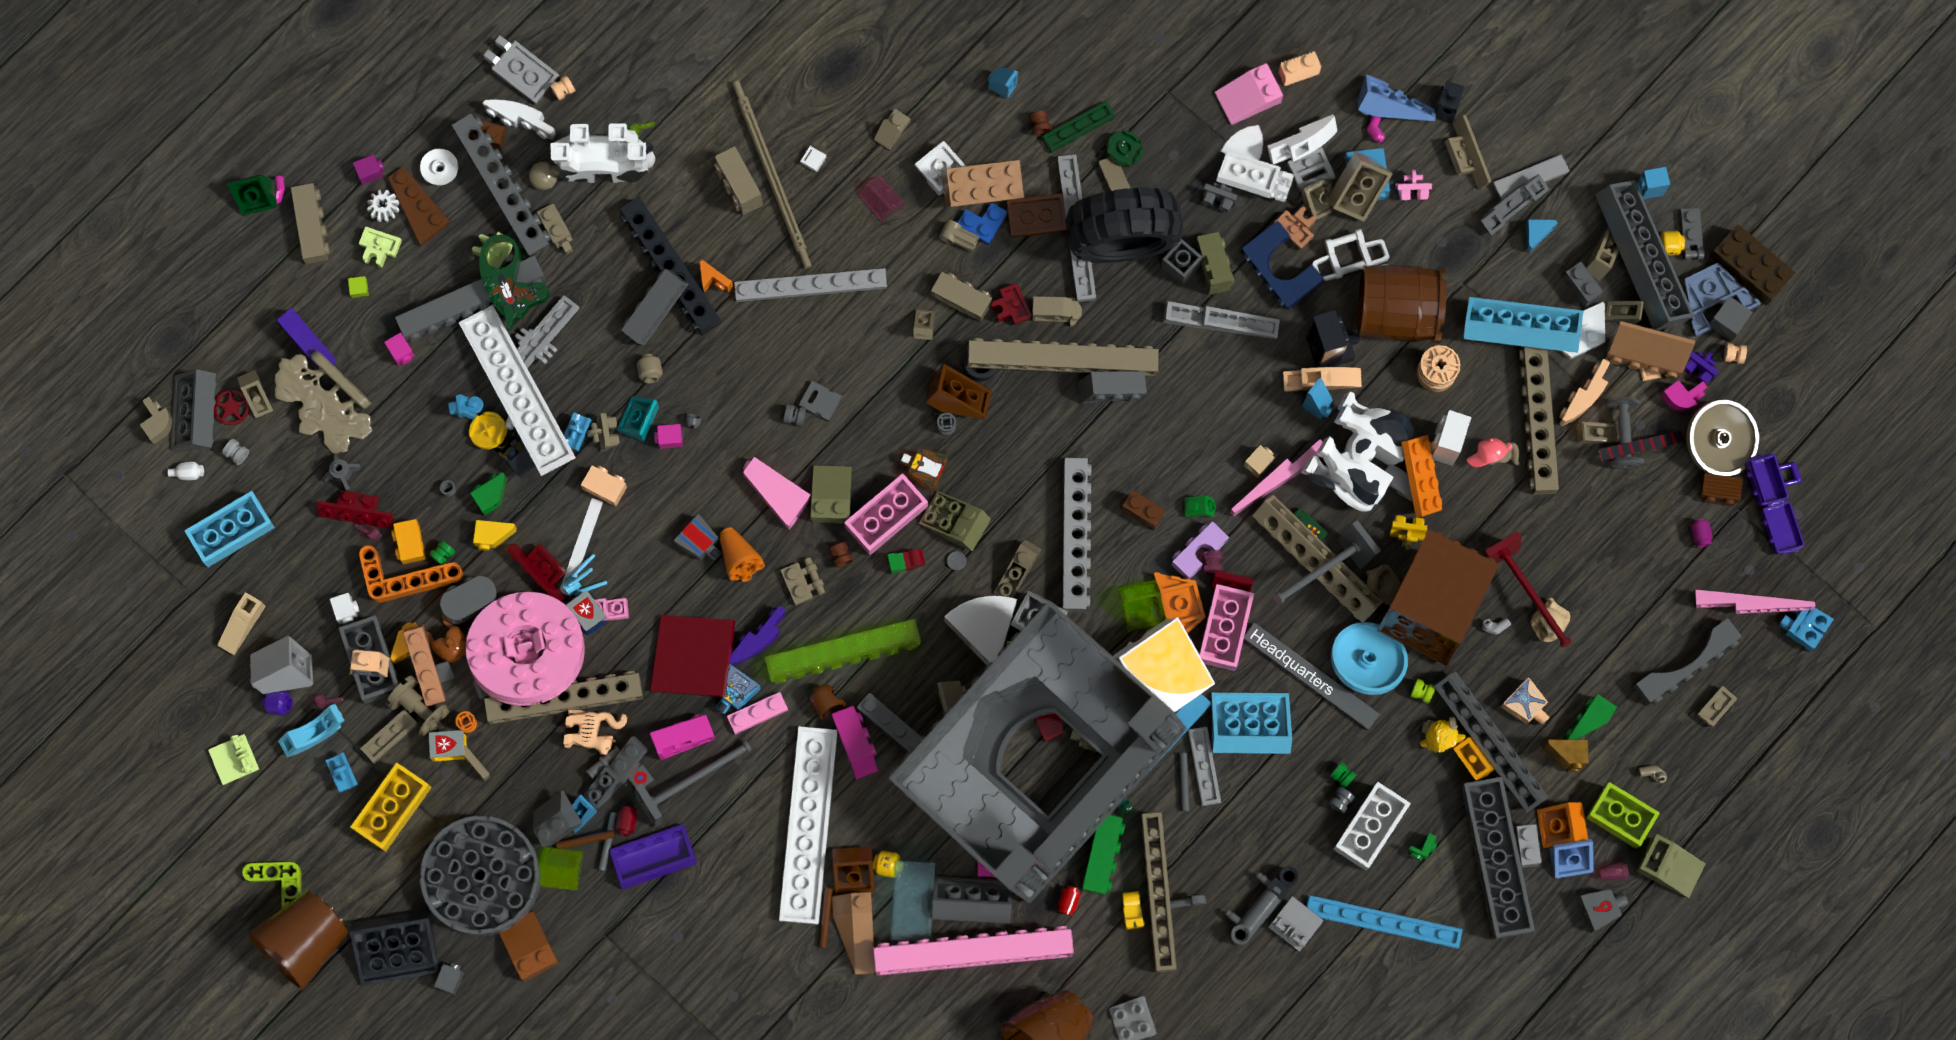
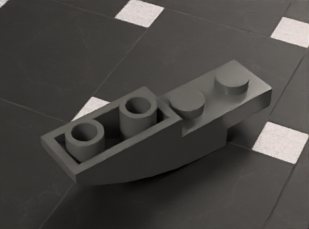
[583,737,648,809]

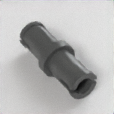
[586,746,620,780]

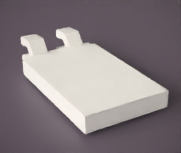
[1217,150,1294,202]

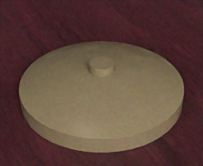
[1686,400,1759,476]

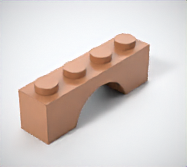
[404,624,446,706]

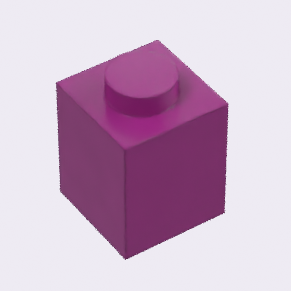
[353,154,384,185]

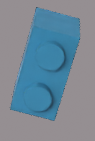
[1637,167,1670,199]

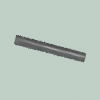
[1179,753,1189,812]
[598,812,618,871]

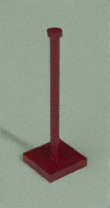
[1484,532,1571,648]

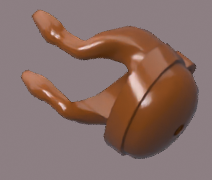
[426,614,467,663]

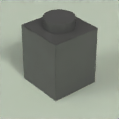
[434,963,464,995]

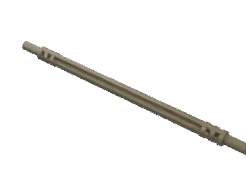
[732,81,812,269]

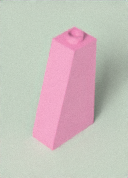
[743,457,811,530]

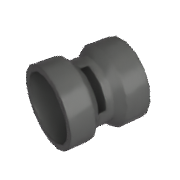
[784,404,807,426]
[937,413,956,436]
[1328,787,1355,814]

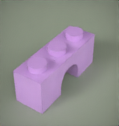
[1171,521,1229,579]

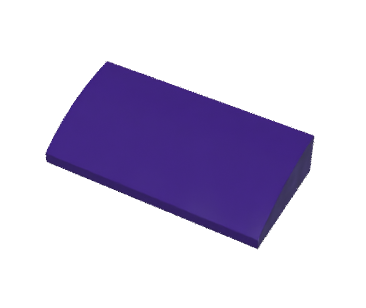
[609,824,697,889]

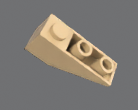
[218,592,266,655]

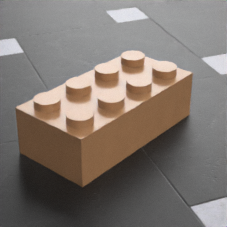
[941,160,1024,207]

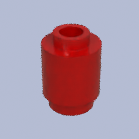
[1057,886,1081,916]

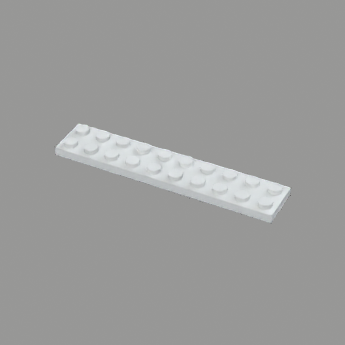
[459,305,575,476]
[779,727,838,925]

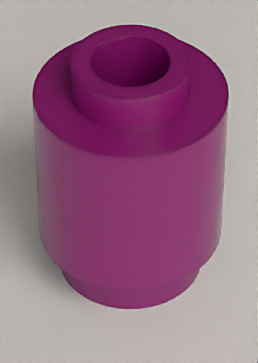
[1690,518,1713,548]

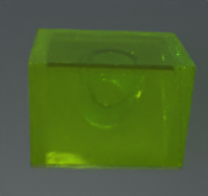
[539,847,583,891]

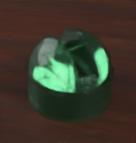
[1118,798,1135,815]

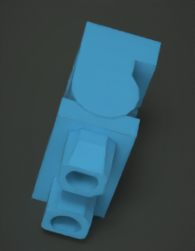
[1779,608,1834,653]

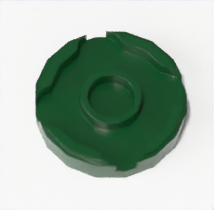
[1106,131,1143,167]

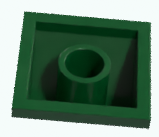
[227,174,277,216]

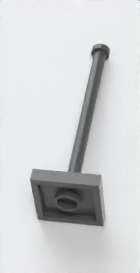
[1273,520,1381,604]
[634,740,751,828]

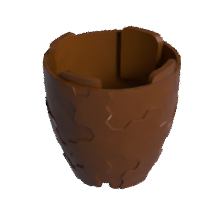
[1001,990,1093,1040]

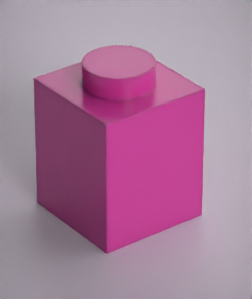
[384,333,415,366]
[654,424,683,449]

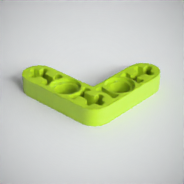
[242,862,301,908]

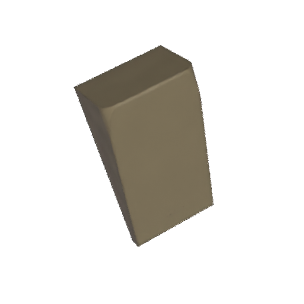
[1576,422,1618,443]

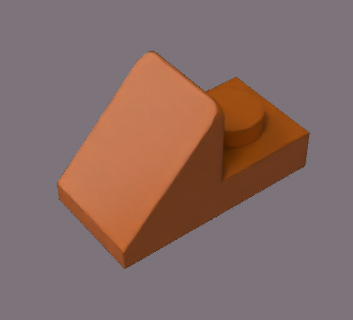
[700,260,733,293]

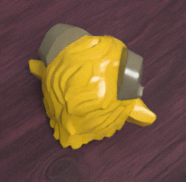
[1420,717,1466,753]

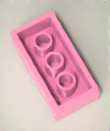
[844,473,928,555]
[1199,584,1254,671]

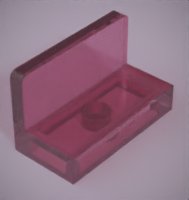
[859,176,905,222]

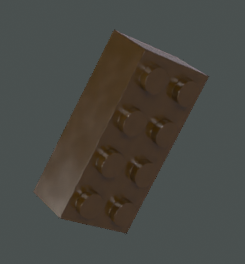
[1709,224,1796,306]

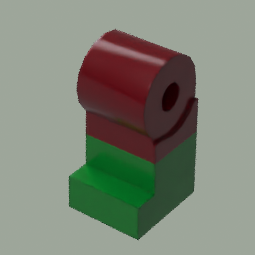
[888,549,926,575]

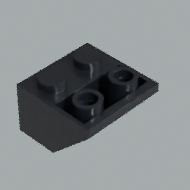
[494,430,536,479]

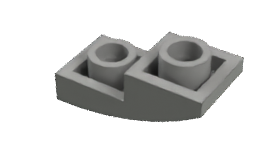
[1385,464,1413,502]

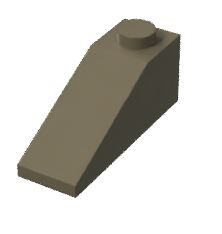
[1585,226,1619,281]

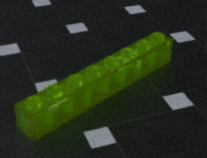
[765,619,921,684]

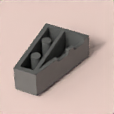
[1078,371,1147,404]

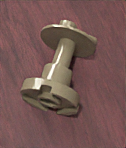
[386,675,450,736]

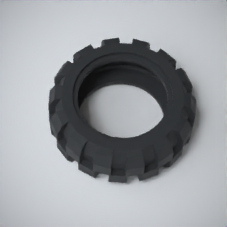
[1065,187,1183,263]

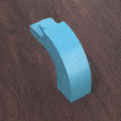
[278,704,344,758]

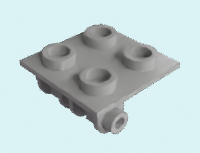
[1269,896,1324,951]
[1109,996,1157,1040]

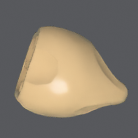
[1531,598,1571,642]

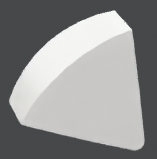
[944,596,1017,665]

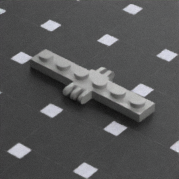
[515,296,580,368]

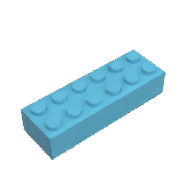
[1464,297,1584,353]

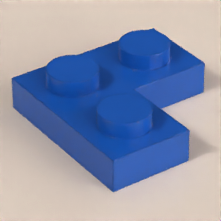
[958,203,1008,245]

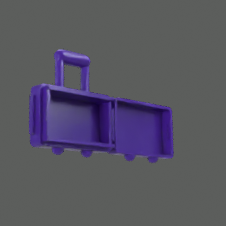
[1745,454,1805,555]

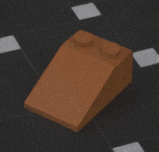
[500,911,559,982]

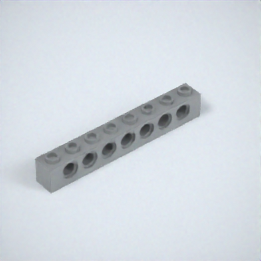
[1063,458,1091,613]

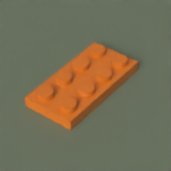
[1402,435,1442,517]

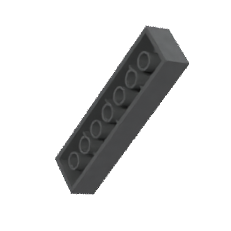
[1595,180,1694,330]
[1461,777,1535,940]

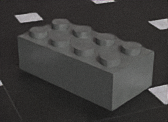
[339,615,400,704]

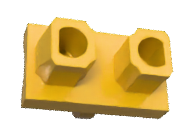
[1390,515,1427,547]

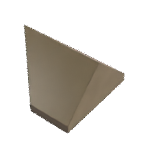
[1301,180,1333,220]

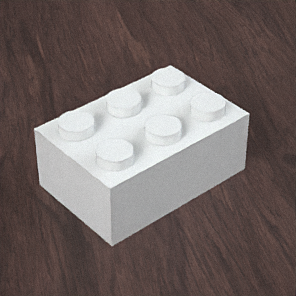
[1431,410,1471,466]

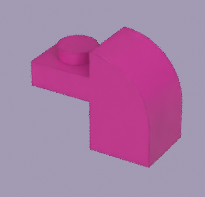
[1660,380,1708,412]

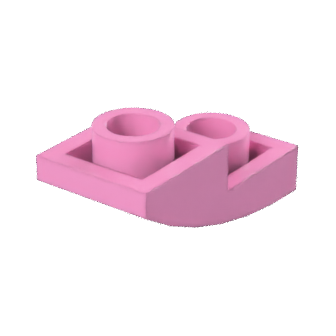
[595,598,629,621]

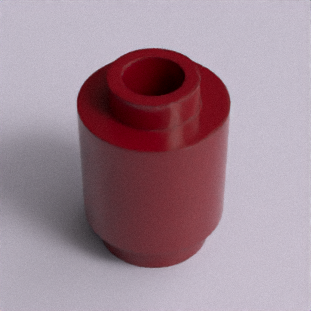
[615,806,638,836]

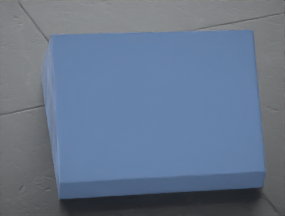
[1549,839,1593,879]

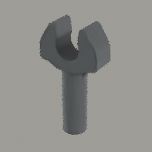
[1170,895,1206,909]

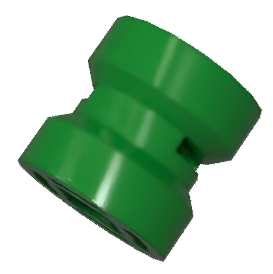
[429,540,456,565]
[1330,762,1357,789]

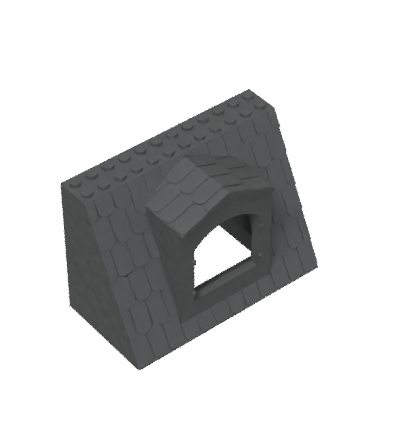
[889,601,1187,903]

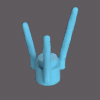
[562,554,607,597]

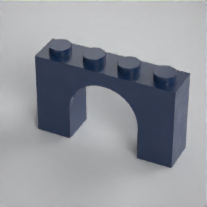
[1242,220,1326,309]

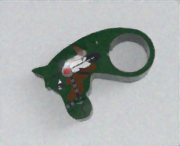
[479,234,550,330]

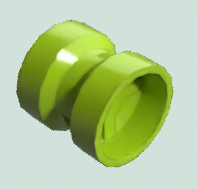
[1410,679,1435,704]

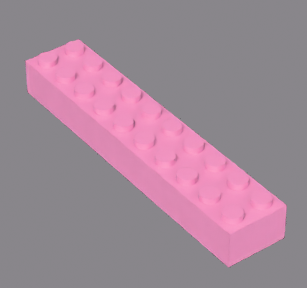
[874,926,1073,976]

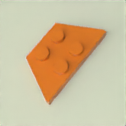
[1153,572,1206,634]

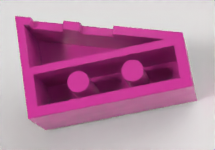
[832,706,878,779]
[650,714,715,760]

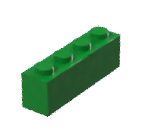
[1082,815,1125,896]

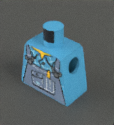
[715,664,761,714]

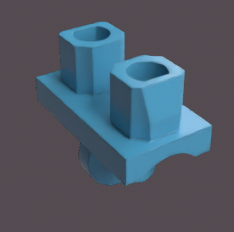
[448,394,483,420]
[564,413,592,452]
[325,752,358,793]

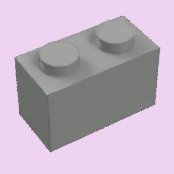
[1513,824,1541,868]

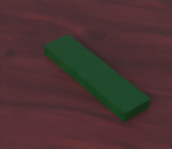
[1042,101,1116,153]

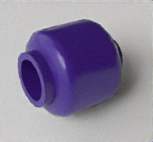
[262,691,293,716]

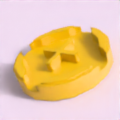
[469,412,507,450]

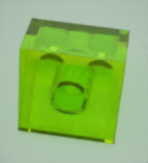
[1118,579,1165,632]

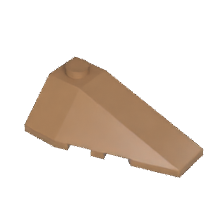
[832,892,875,975]

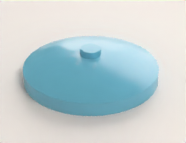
[1331,622,1408,695]

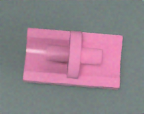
[1395,170,1432,200]

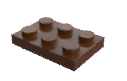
[1006,194,1067,238]

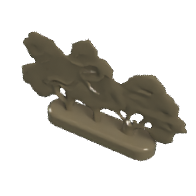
[275,350,373,454]

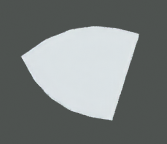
[1221,125,1263,160]

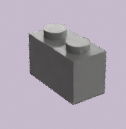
[1562,262,1603,308]

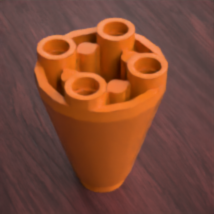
[720,527,765,582]

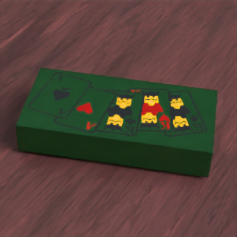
[1294,507,1329,541]

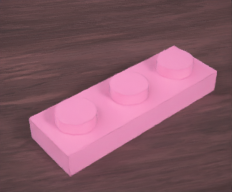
[727,692,788,735]

